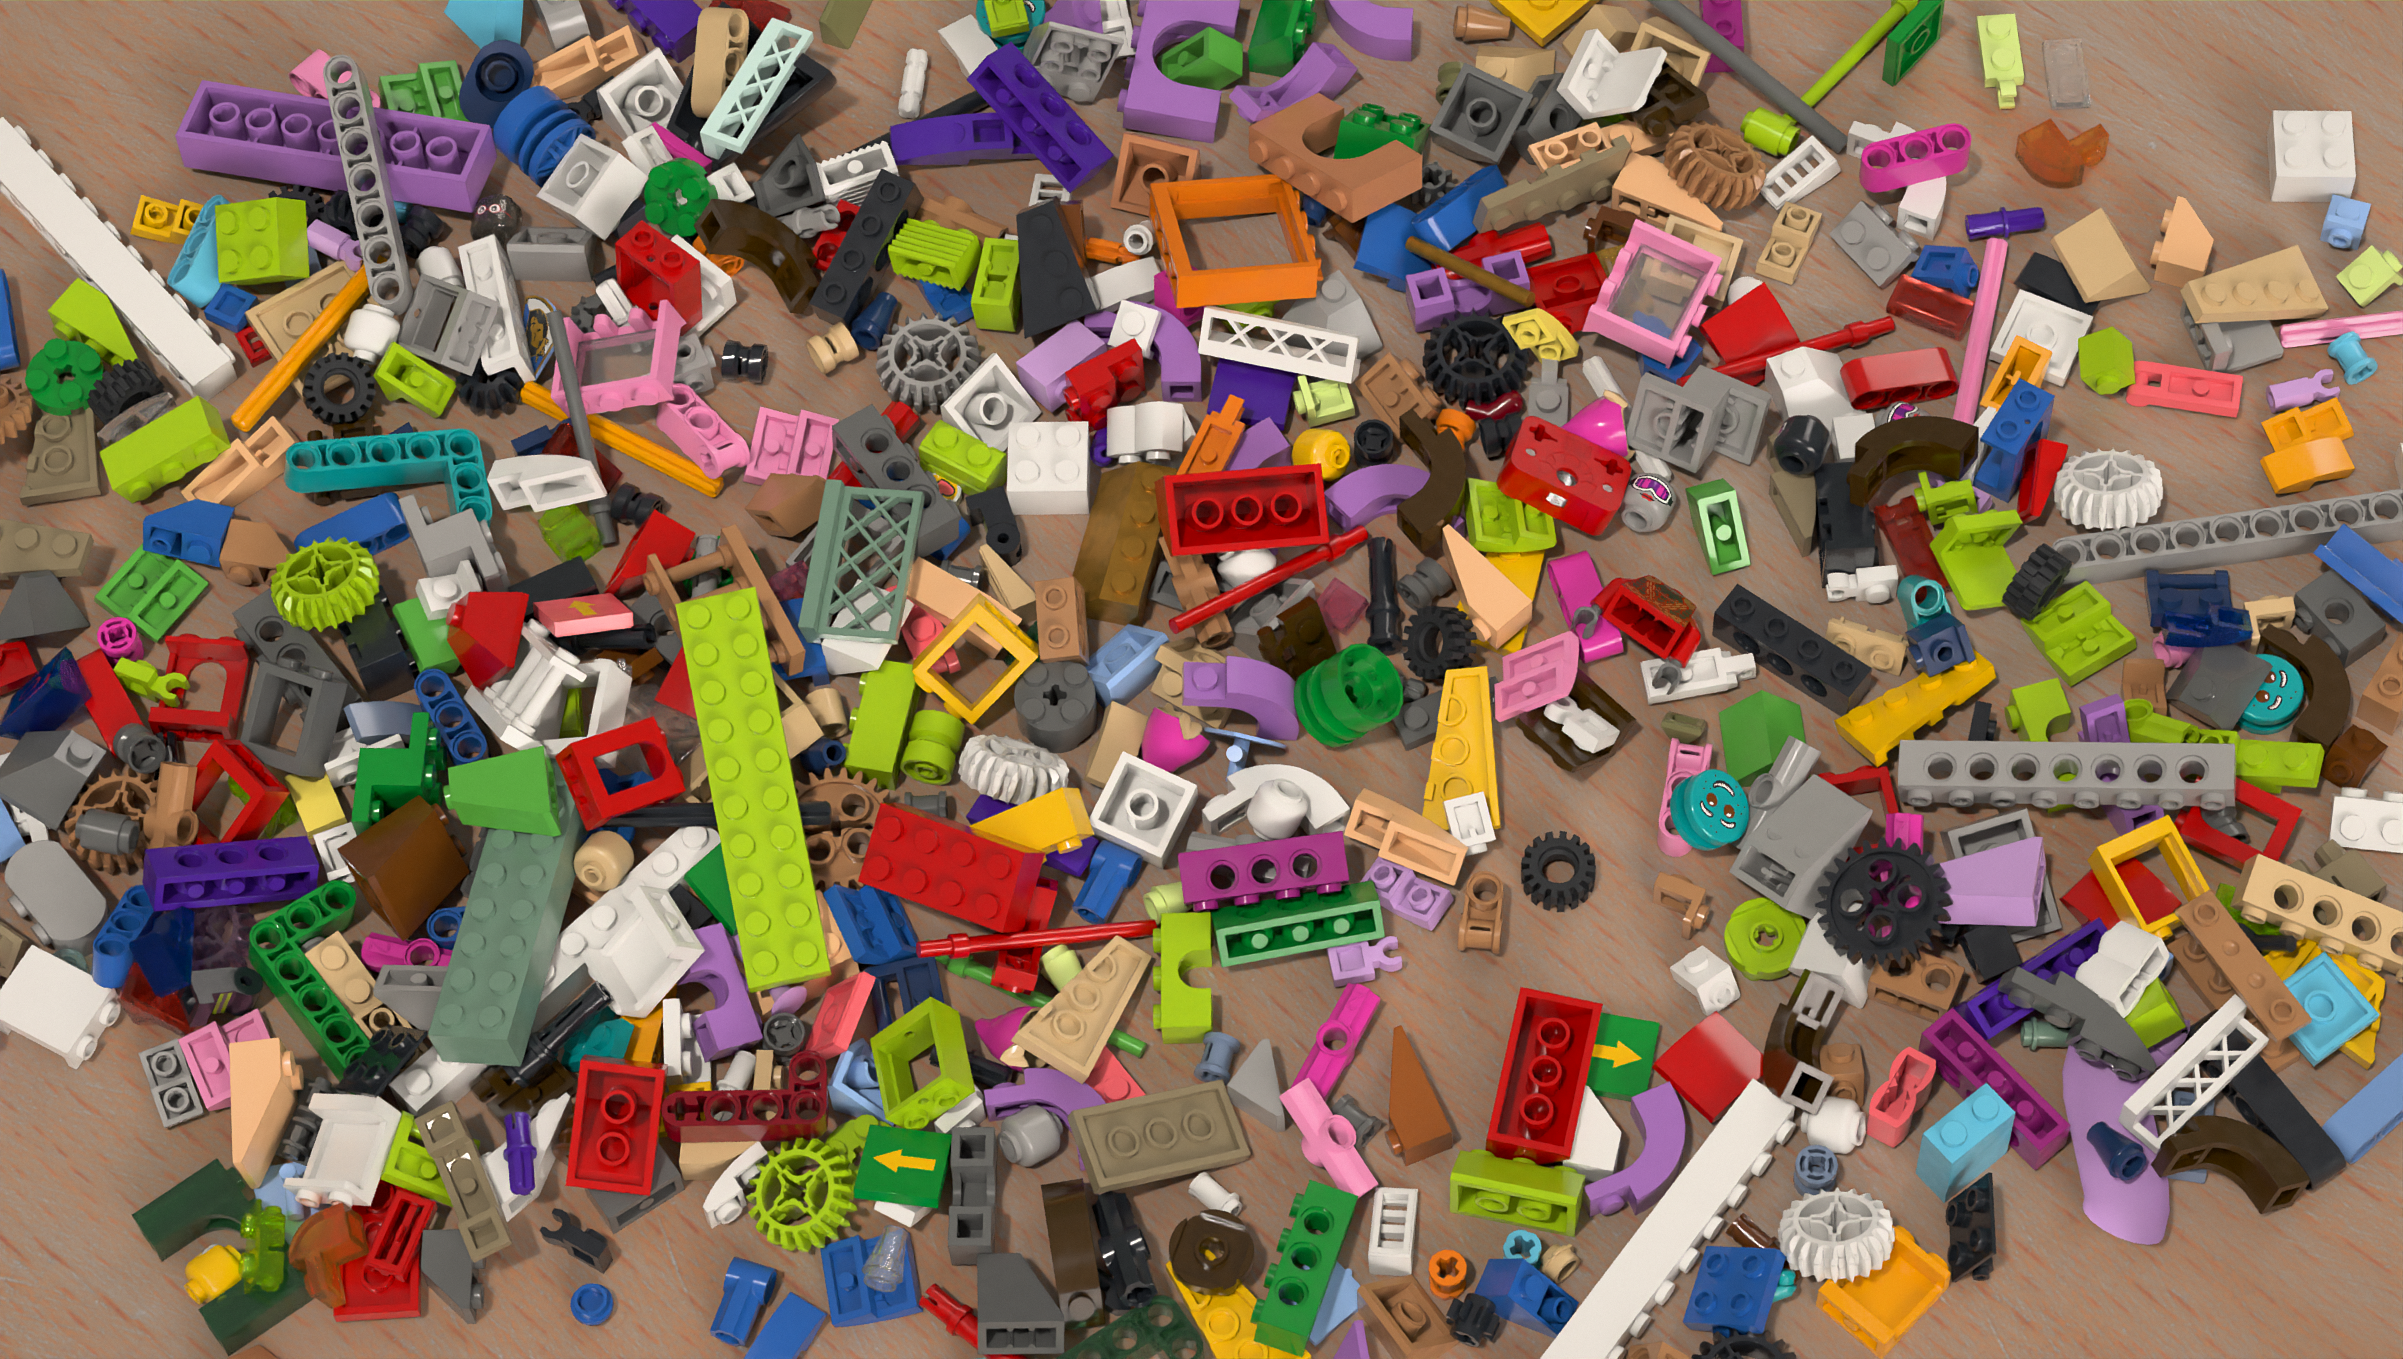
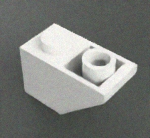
[1561,1086,1622,1183]

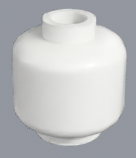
[344,304,400,365]
[1217,549,1277,594]
[1246,778,1307,841]
[1801,1095,1867,1154]

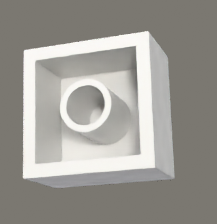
[2267,110,2356,202]
[537,133,649,240]
[1007,421,1091,515]
[1089,751,1198,869]

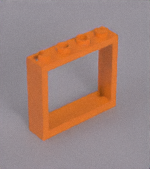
[1149,174,1323,308]

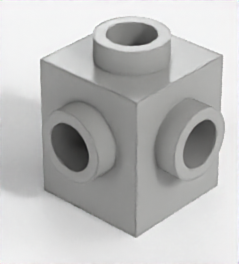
[673,333,716,394]

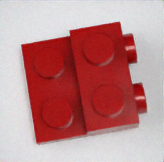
[1526,252,1618,335]
[1063,338,1146,433]

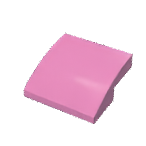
[742,406,839,486]
[1494,631,1579,722]
[178,1008,273,1111]

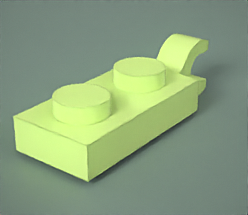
[1976,14,2024,109]

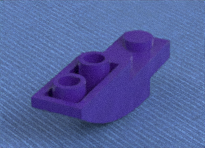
[889,112,1038,165]

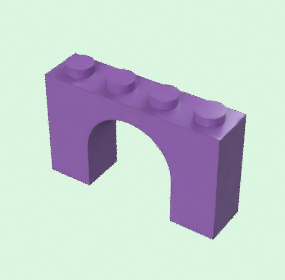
[1117,0,1241,144]

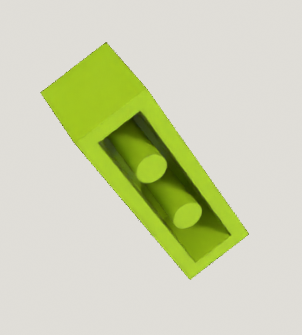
[99,395,231,504]
[840,660,922,791]

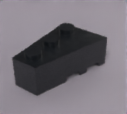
[1016,196,1101,339]
[1814,462,1879,588]
[338,584,419,702]

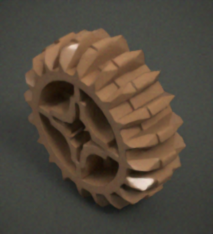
[1663,120,1767,211]
[65,768,158,875]

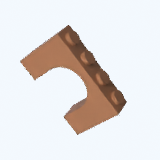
[1248,92,1422,223]

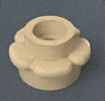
[1541,1244,1580,1283]

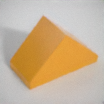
[1980,335,2053,412]

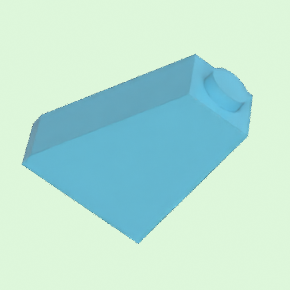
[444,0,524,49]

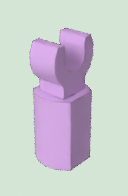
[307,219,363,272]
[2266,369,2340,413]

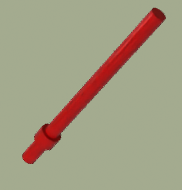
[1676,316,1895,387]
[1169,525,1368,634]
[916,919,1157,959]

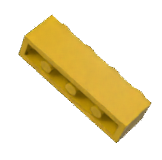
[970,787,1094,863]

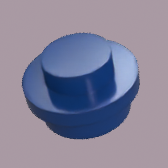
[570,1283,614,1326]

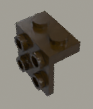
[1515,668,1637,773]

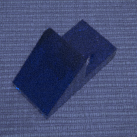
[129,906,195,998]

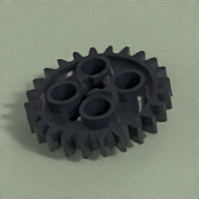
[1815,837,1953,971]

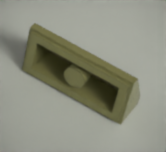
[819,0,873,49]

